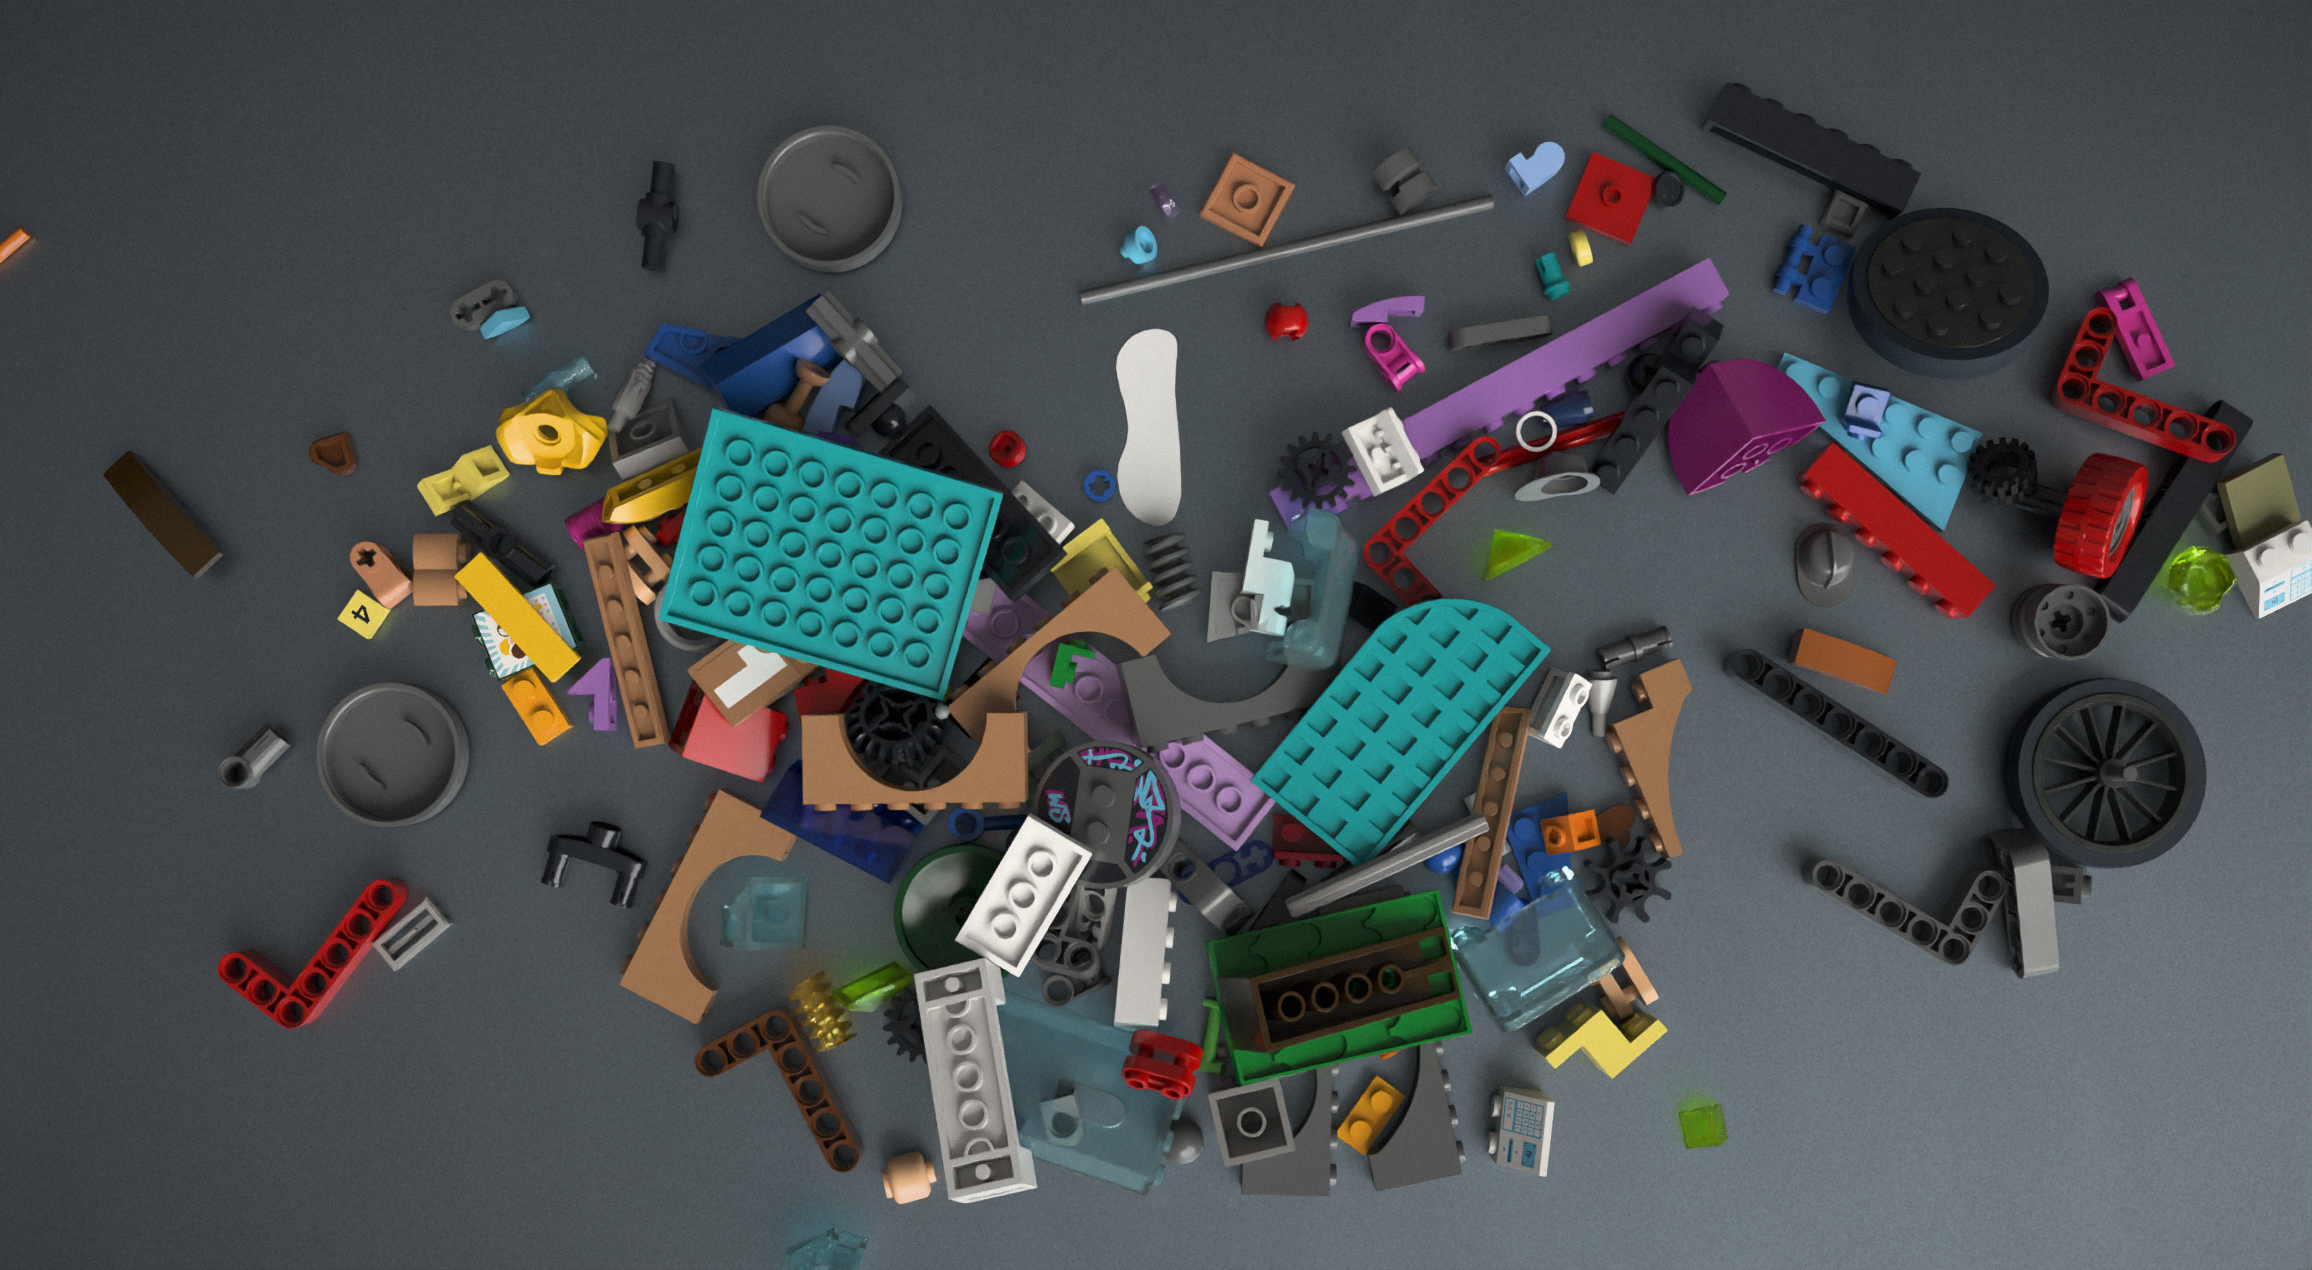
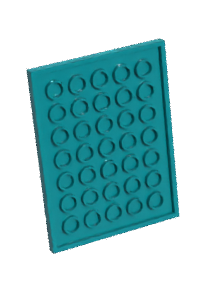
[658,406,1004,701]

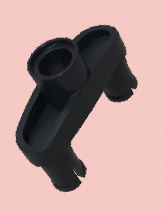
[541,821,648,908]

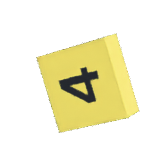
[338,589,391,639]

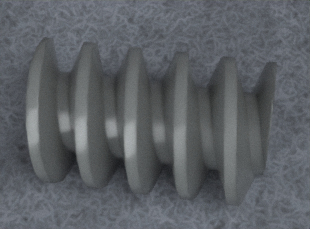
[1142,533,1201,612]

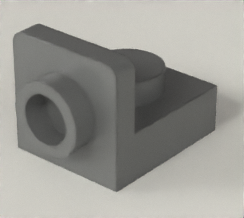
[2050,864,2092,905]

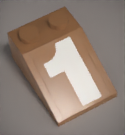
[687,640,820,728]

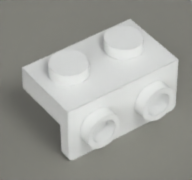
[1341,407,1424,497]
[1528,667,1592,749]

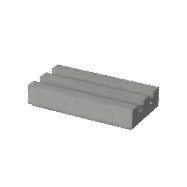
[371,896,453,971]

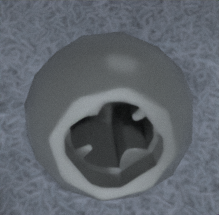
[1158,1118,1204,1165]

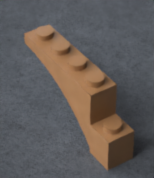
[1606,658,1693,859]

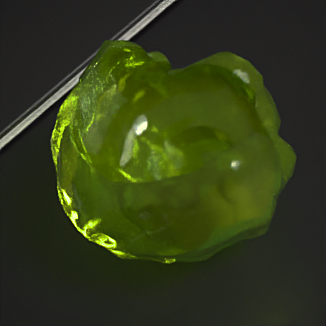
[2166,546,2238,615]

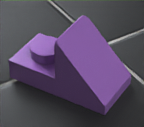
[566,658,618,731]

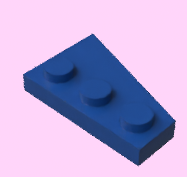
[644,323,742,396]
[1506,792,1573,919]

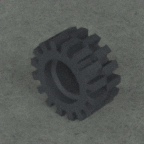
[1967,437,2038,506]

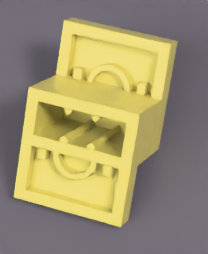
[1533,1001,1668,1079]

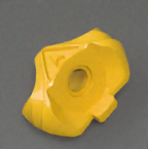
[495,388,608,475]

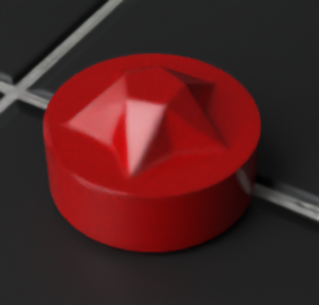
[989,430,1026,468]

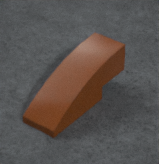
[1786,628,1897,695]

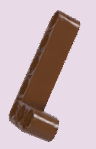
[694,1006,864,1173]

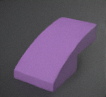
[1349,296,1425,328]

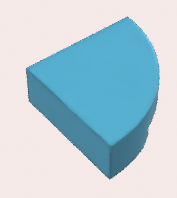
[479,306,530,339]

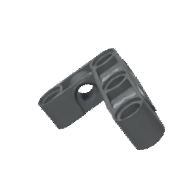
[1159,836,1256,936]

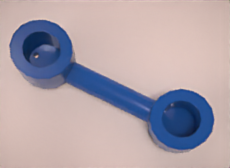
[948,806,1029,843]

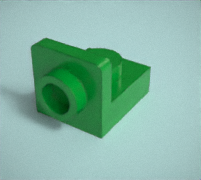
[1049,638,1095,689]

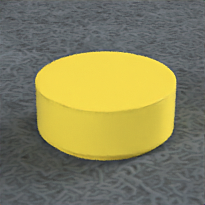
[1568,229,1593,267]

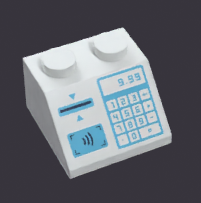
[2223,520,2312,619]
[1487,1086,1555,1177]

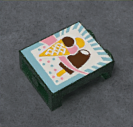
[471,581,588,682]

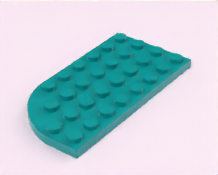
[1251,597,1552,867]

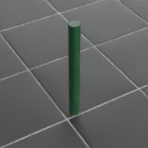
[1602,114,1727,205]

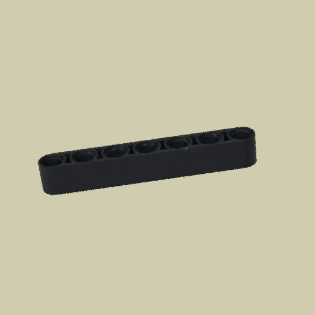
[2092,400,2253,623]
[1723,649,1949,798]

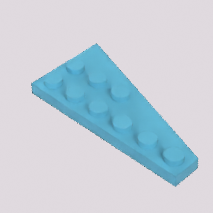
[1775,352,1983,532]

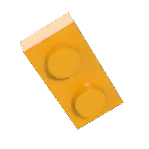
[501,666,573,746]
[1337,1073,1406,1156]

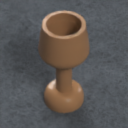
[763,359,831,432]

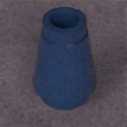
[1539,389,1594,428]

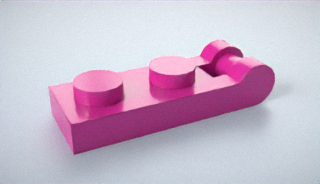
[2095,277,2176,382]

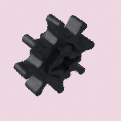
[1584,836,1672,924]

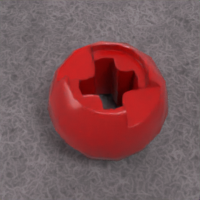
[1264,302,1309,341]

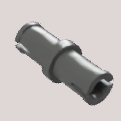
[1596,625,1672,670]

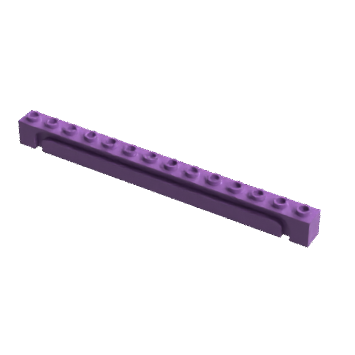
[1267,257,1730,534]

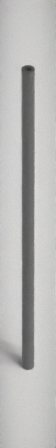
[1079,194,1494,305]

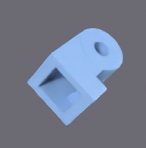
[1504,142,1565,197]

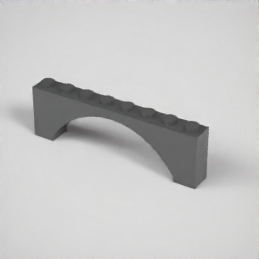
[1316,884,1466,1191]

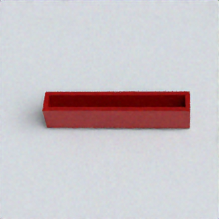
[1795,442,1996,620]

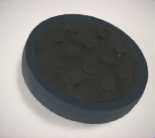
[1847,207,2049,379]

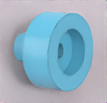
[1120,226,1157,264]

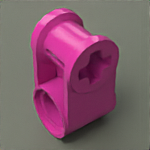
[1361,323,1425,393]

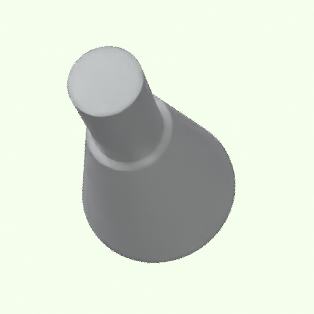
[1582,669,1618,736]

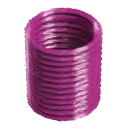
[564,496,625,551]

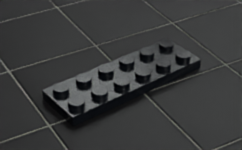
[878,405,1068,603]

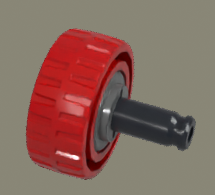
[2001,453,2147,579]

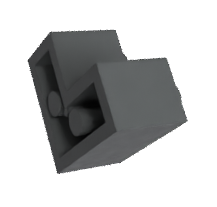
[875,746,969,826]

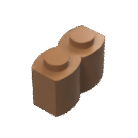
[413,533,471,606]

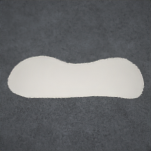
[1116,329,1181,526]

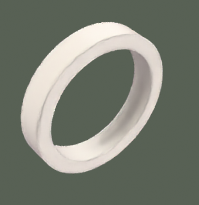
[1516,411,1557,452]

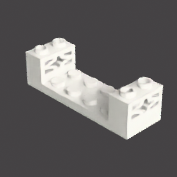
[914,958,1037,1204]

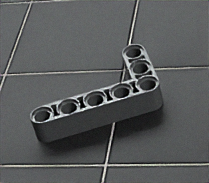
[1802,858,2007,966]

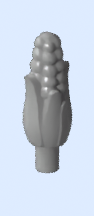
[606,357,656,434]

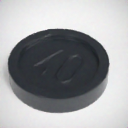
[1652,171,1685,208]

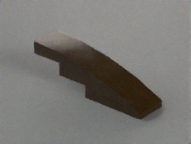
[103,450,224,579]

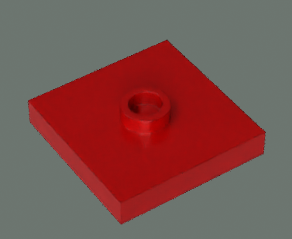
[1564,152,1655,246]

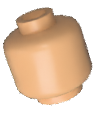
[881,1151,937,1204]

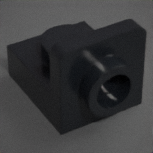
[1333,580,1398,633]

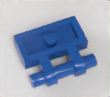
[1773,224,1856,315]

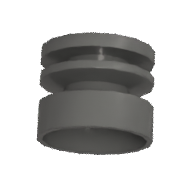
[2011,583,2111,661]

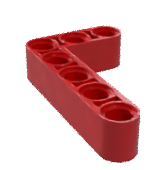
[2050,307,2236,463]
[1363,436,1502,606]
[217,877,409,1029]

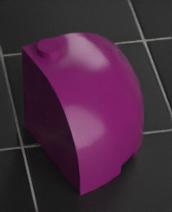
[1668,359,1826,495]

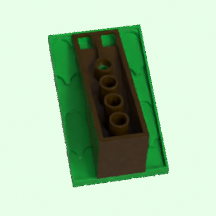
[1204,889,1472,1085]

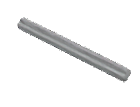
[1285,812,1489,918]

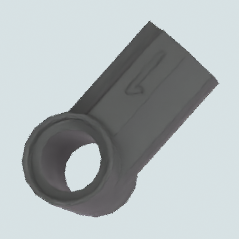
[217,723,292,790]

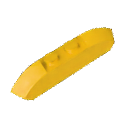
[601,447,703,524]

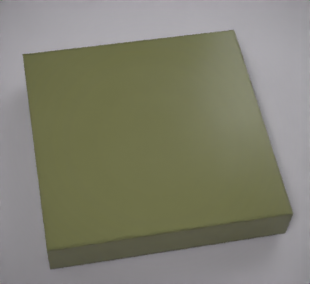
[2216,453,2301,548]

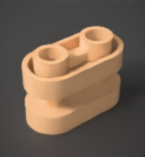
[623,524,674,605]
[1580,936,1658,1021]

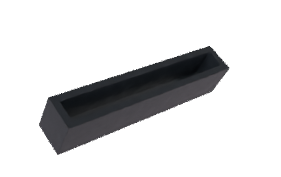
[1701,82,1921,219]

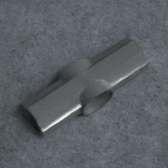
[805,291,903,393]

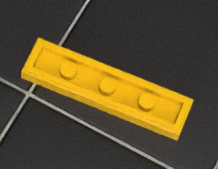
[454,552,581,683]

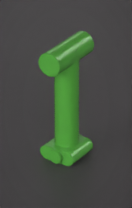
[1197,996,1226,1076]

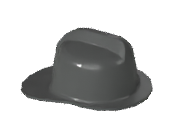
[1514,450,1600,501]
[1796,522,1855,608]

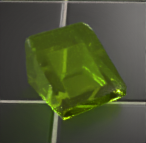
[1679,1105,1728,1149]

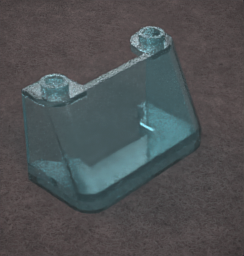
[1265,507,1360,671]
[1450,866,1625,1032]

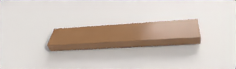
[582,532,671,749]
[1451,704,1532,920]

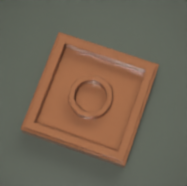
[1199,152,1295,248]

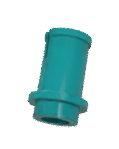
[1534,252,1571,301]

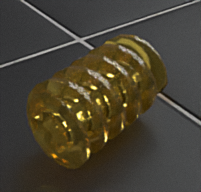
[786,971,858,1053]

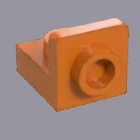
[1540,809,1601,855]

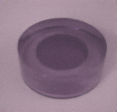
[1150,181,1180,217]

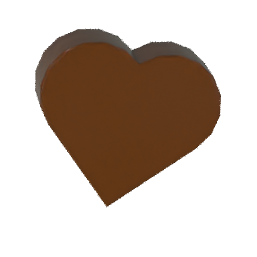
[309,431,357,476]
[1596,804,1635,850]

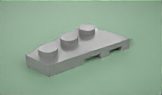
[1207,571,1319,643]

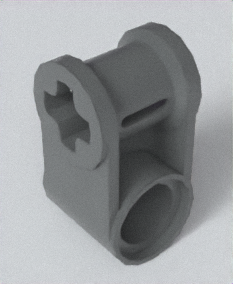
[1042,952,1112,1008]

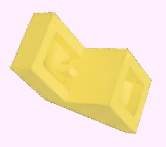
[417,445,510,516]

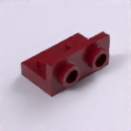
[1271,814,1345,869]

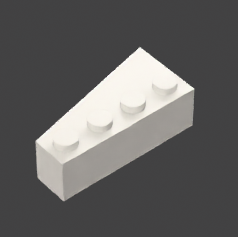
[1114,877,1177,1032]

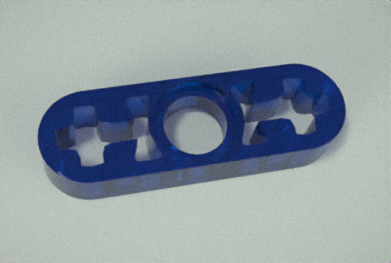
[1177,839,1274,905]

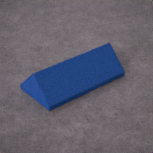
[698,293,844,417]

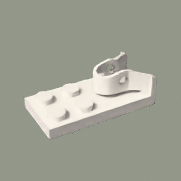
[955,813,1094,977]

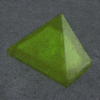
[1481,529,1553,583]
[832,961,913,1012]

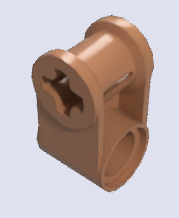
[350,541,413,610]

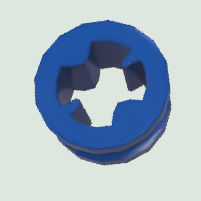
[1083,470,1116,503]

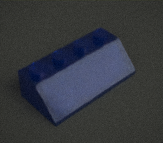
[759,758,925,884]

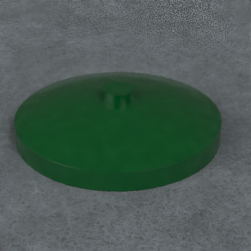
[894,843,1011,979]

